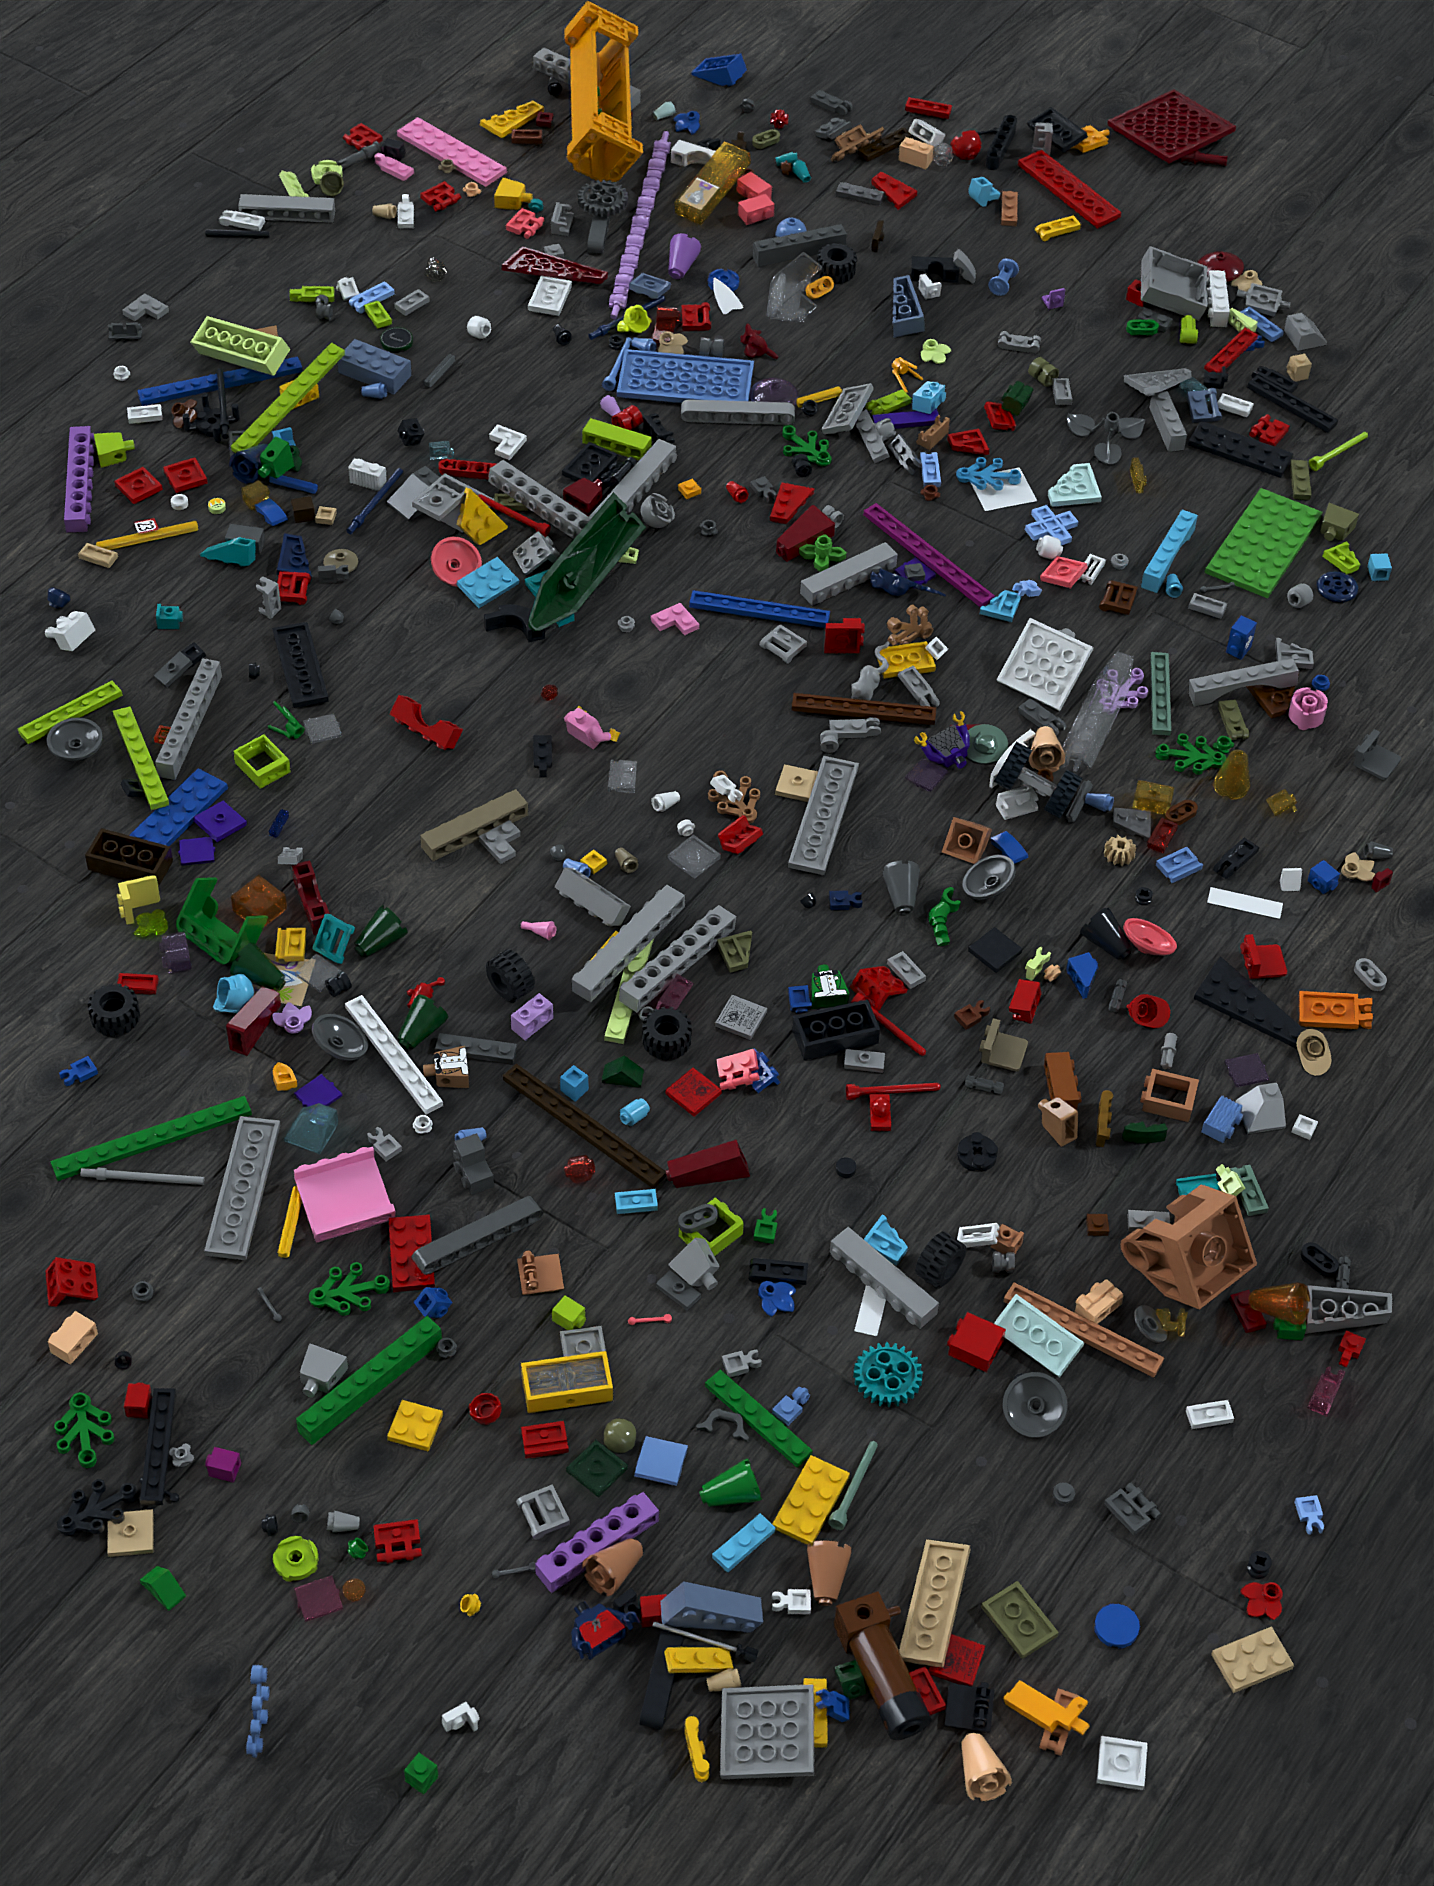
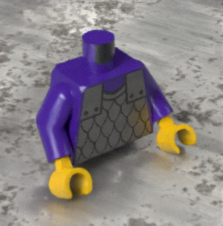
[914,711,970,769]

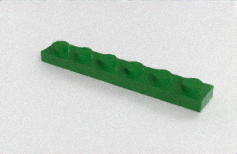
[705,1370,813,1468]

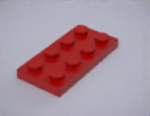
[389,1215,435,1292]

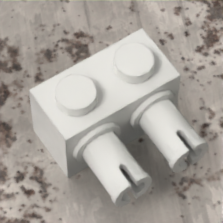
[45,611,95,651]

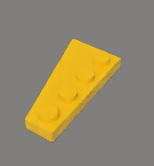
[480,101,544,138]

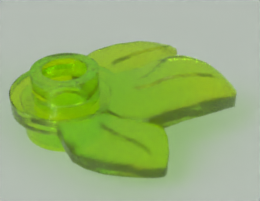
[133,909,168,937]

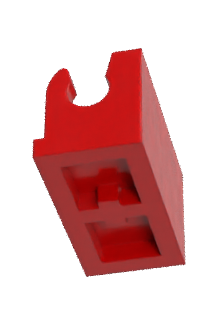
[1009,979,1041,1024]

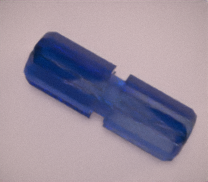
[269,809,289,838]

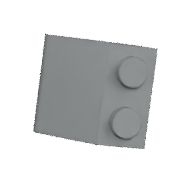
[1284,313,1327,351]

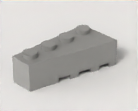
[1303,1285,1392,1334]

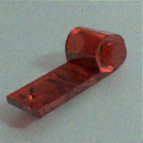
[652,306,680,343]

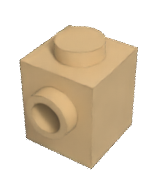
[1287,354,1312,381]

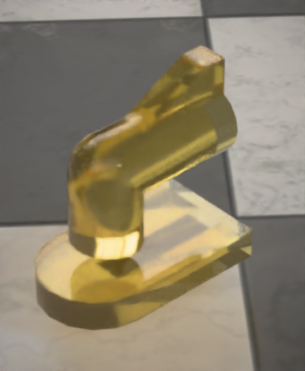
[1156,1308,1188,1337]

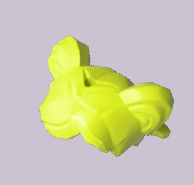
[617,305,652,333]

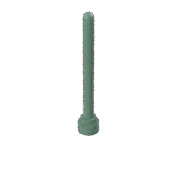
[828,1441,878,1530]

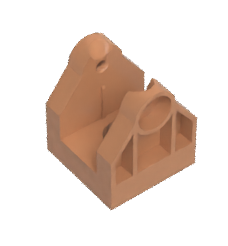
[1120,1184,1257,1310]

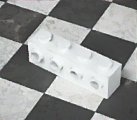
[1206,270,1230,327]

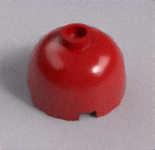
[950,130,982,160]

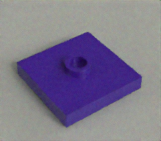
[193,801,247,842]

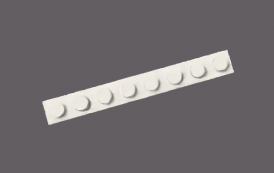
[345,995,443,1115]

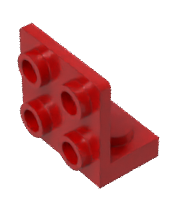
[850,966,908,1011]
[45,1257,98,1307]

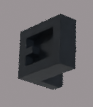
[1203,366,1228,389]

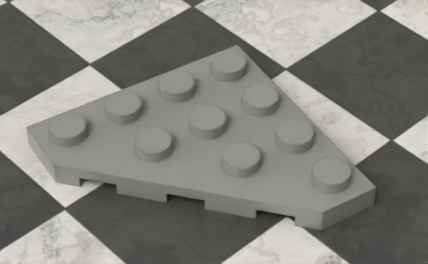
[1124,368,1191,396]

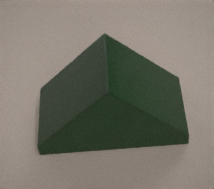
[602,1055,644,1088]

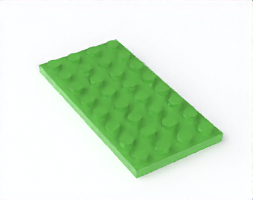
[1205,488,1323,598]

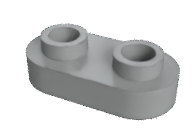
[1354,958,1387,991]

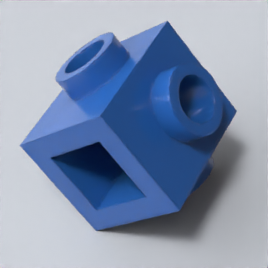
[414,1287,453,1318]

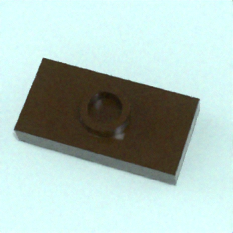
[871,220,885,252]

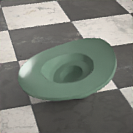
[967,724,1008,764]

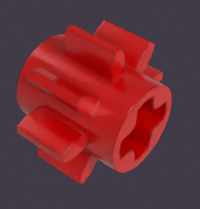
[770,109,788,129]

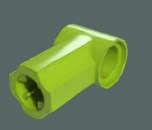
[1180,315,1198,344]

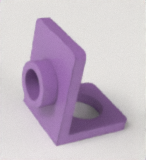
[1042,288,1065,309]

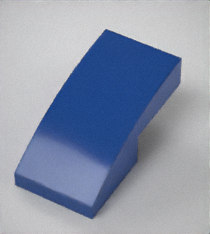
[255,498,288,526]
[991,831,1028,864]

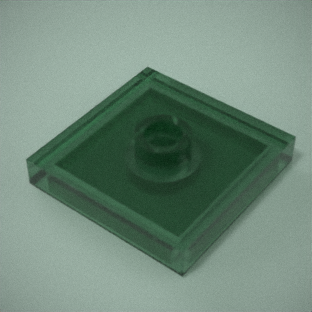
[566,1440,628,1498]

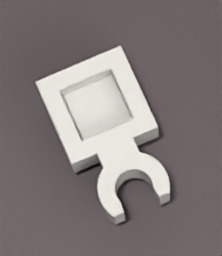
[710,774,743,802]
[772,1589,811,1614]

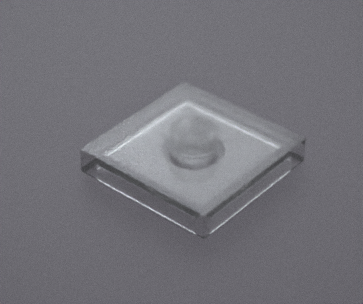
[668,835,721,879]

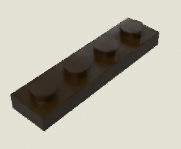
[858,127,913,162]

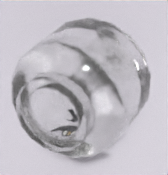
[933,143,953,167]

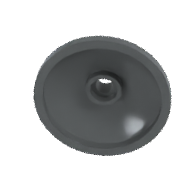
[47,718,103,761]
[962,855,1016,900]
[312,1014,368,1060]
[1003,1372,1068,1437]

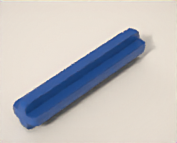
[269,475,318,494]

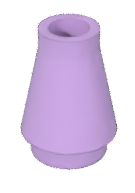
[600,395,621,416]

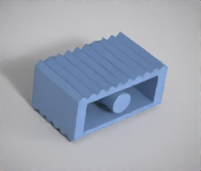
[1201,1096,1243,1143]

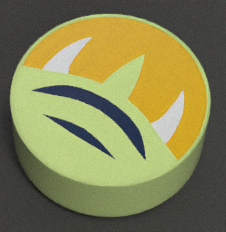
[208,498,226,514]

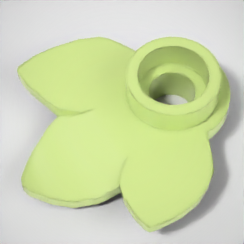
[921,339,951,364]

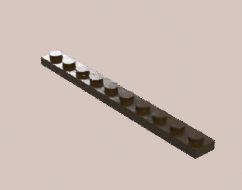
[503,1064,667,1189]

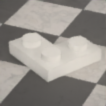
[489,424,526,460]

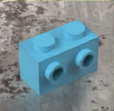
[912,381,946,414]

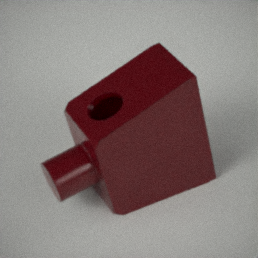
[563,478,603,516]

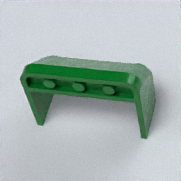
[176,877,268,964]

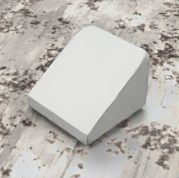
[925,637,948,660]
[1280,868,1302,891]

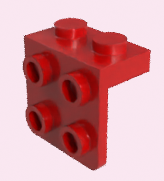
[1241,934,1287,979]

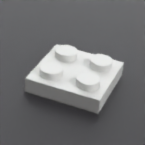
[1097,1736,1147,1790]

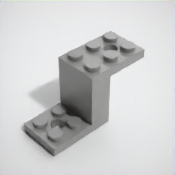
[412,473,494,532]

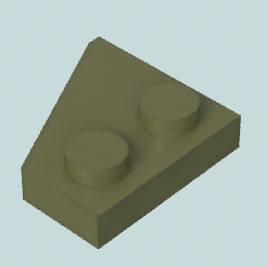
[716,930,752,973]

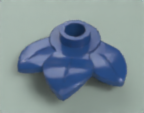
[673,111,700,135]
[758,1281,796,1317]

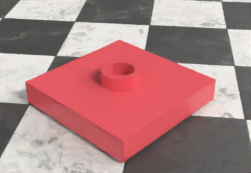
[1040,556,1088,588]

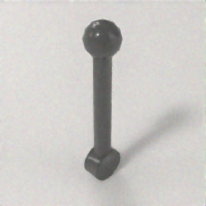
[1200,582,1235,593]
[257,1287,282,1322]
[492,1562,536,1578]

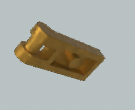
[1096,1090,1113,1147]

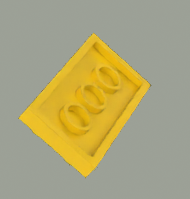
[772,1455,850,1546]

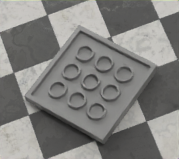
[720,1684,814,1779]

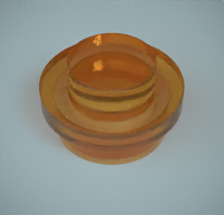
[343,1579,365,1601]

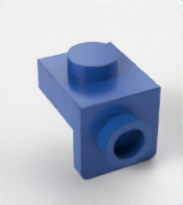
[788,985,812,1014]

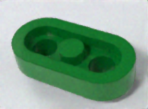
[1126,320,1159,335]

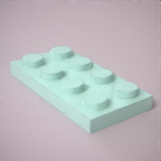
[994,1294,1084,1378]

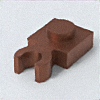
[954,1000,990,1030]

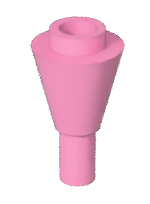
[521,921,556,940]

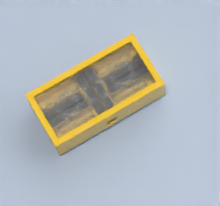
[521,1351,613,1413]

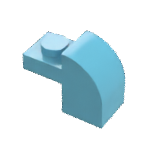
[969,177,1001,206]

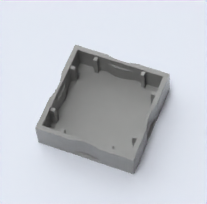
[1141,246,1207,321]

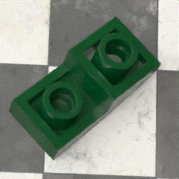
[1122,1122,1168,1143]

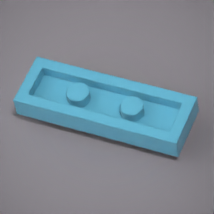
[712,1513,776,1573]

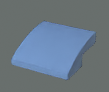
[634,1436,688,1486]

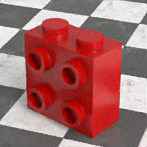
[947,1312,1006,1372]

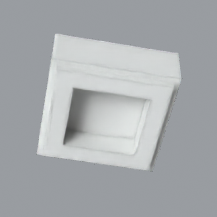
[1292,1114,1318,1140]

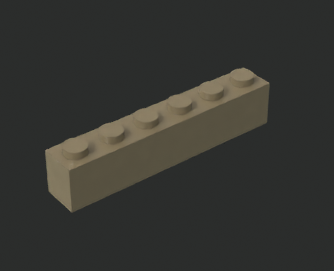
[420,789,528,861]

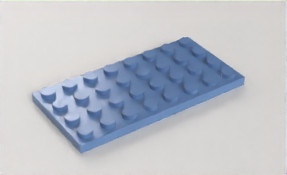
[617,349,754,403]

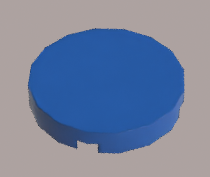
[708,269,739,292]
[1094,1604,1140,1648]

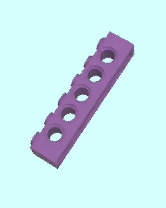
[535,1492,659,1593]

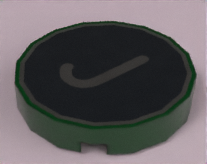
[380,327,413,353]

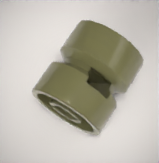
[1028,357,1059,387]

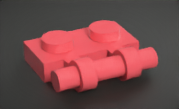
[506,208,545,239]
[717,1049,760,1090]

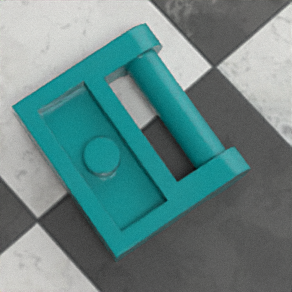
[312,914,355,964]

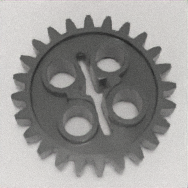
[578,180,628,217]

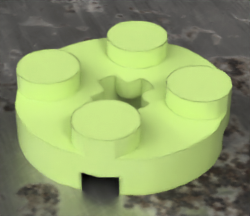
[311,160,342,185]

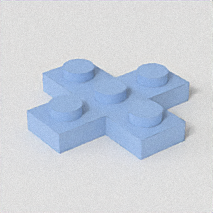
[1025,505,1078,545]

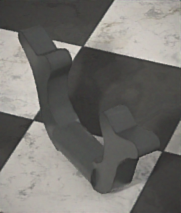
[696,1409,749,1442]

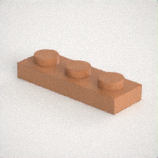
[1001,191,1018,226]

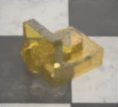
[1266,789,1297,816]

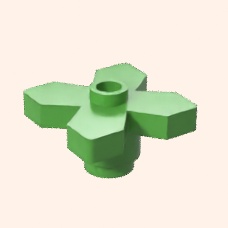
[799,534,847,572]

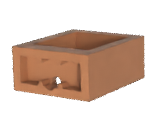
[1140,1069,1199,1122]

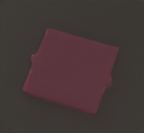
[294,1575,343,1622]

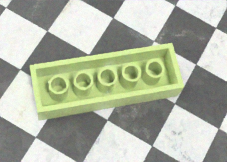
[191,316,290,376]

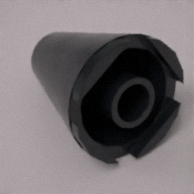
[1080,908,1132,960]

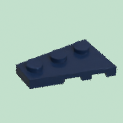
[277,533,312,578]

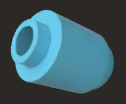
[620,1098,650,1126]

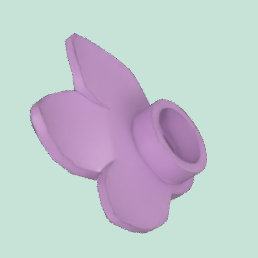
[273,1002,312,1034]

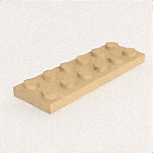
[899,1540,970,1667]

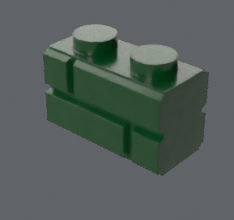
[1001,381,1033,416]

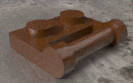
[1099,580,1138,615]

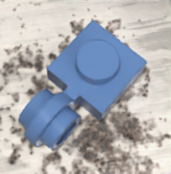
[772,1387,810,1426]

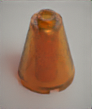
[1248,1282,1310,1325]

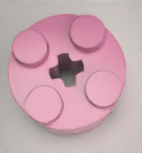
[1288,687,1328,730]

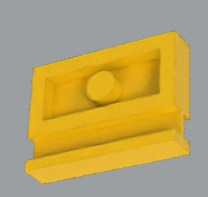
[275,928,307,962]

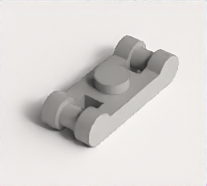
[998,331,1041,353]

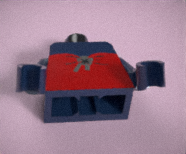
[571,1601,640,1660]

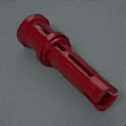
[1181,150,1228,166]

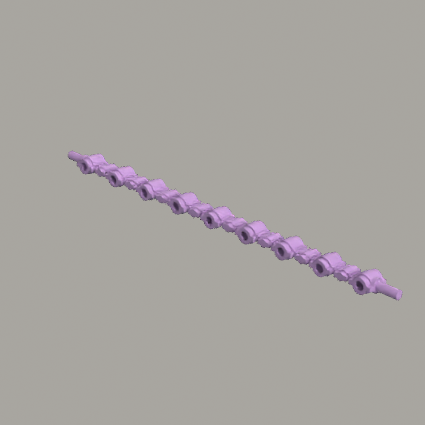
[609,131,671,320]

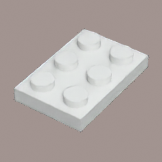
[528,276,572,316]

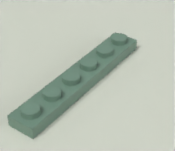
[1150,652,1171,736]

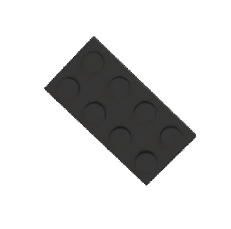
[1027,107,1088,153]

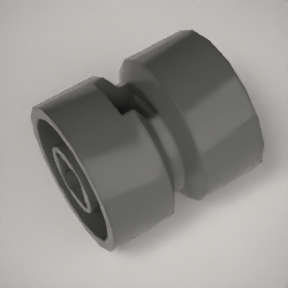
[699,337,724,358]

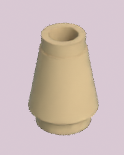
[372,204,397,219]
[707,1668,741,1692]

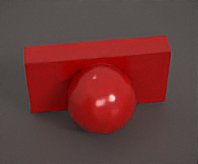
[869,1094,891,1131]

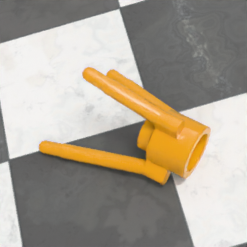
[892,357,923,393]

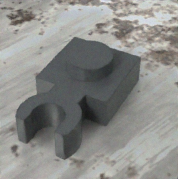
[750,476,776,503]

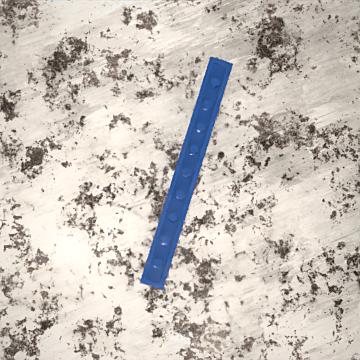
[137,357,303,406]

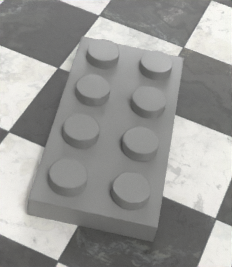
[821,383,874,435]

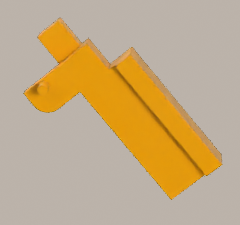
[1003,1680,1089,1735]

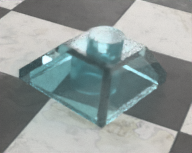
[284,1103,339,1154]

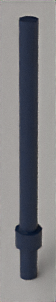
[588,295,665,340]
[346,468,403,534]

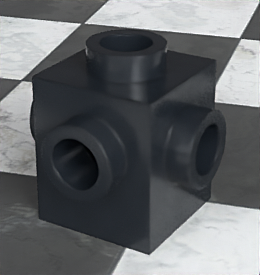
[397,418,425,446]

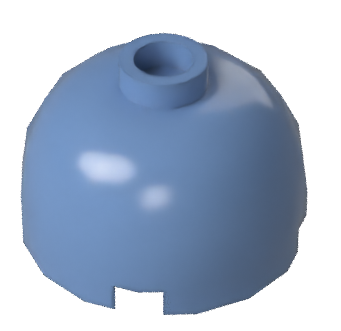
[776,218,806,237]

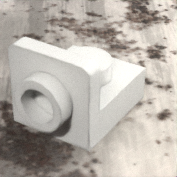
[918,274,941,299]
[336,277,359,301]
[442,1702,480,1732]

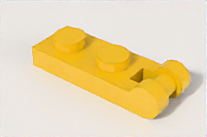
[1035,215,1081,241]

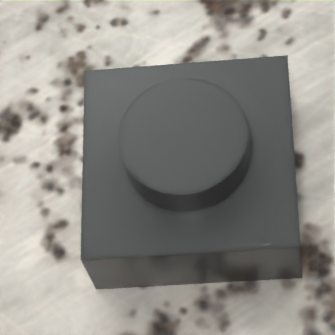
[904,563,925,581]

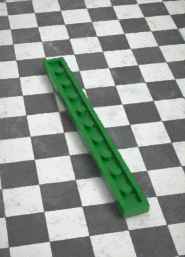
[50,1096,252,1181]

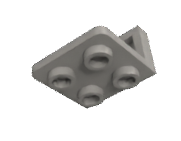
[513,531,560,575]

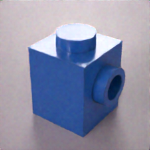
[1307,860,1340,894]

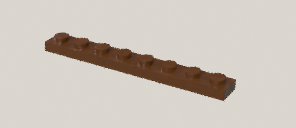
[791,693,936,725]

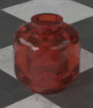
[564,1155,596,1183]

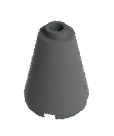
[882,860,920,915]

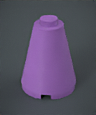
[669,234,701,279]

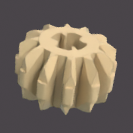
[1104,835,1136,866]

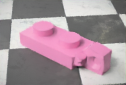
[374,153,414,181]

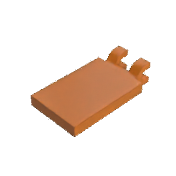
[1299,991,1373,1029]

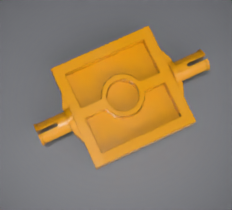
[1072,125,1110,153]

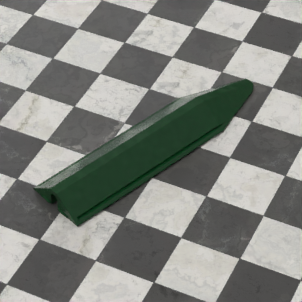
[528,492,646,631]

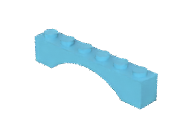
[1141,510,1198,593]

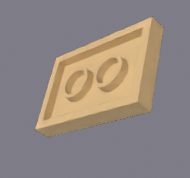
[1211,1626,1294,1693]

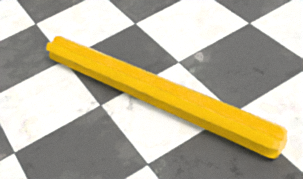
[96,521,198,550]

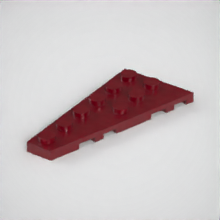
[502,246,608,284]

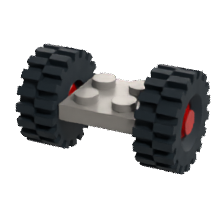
[994,741,1083,819]

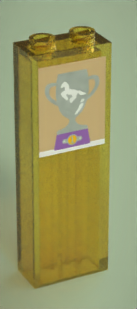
[674,141,751,225]

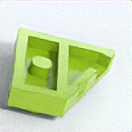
[1323,542,1360,574]

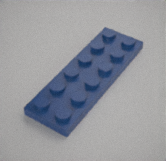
[129,768,228,846]

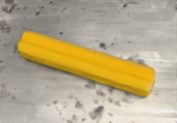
[796,387,842,408]

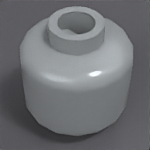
[1287,583,1313,608]

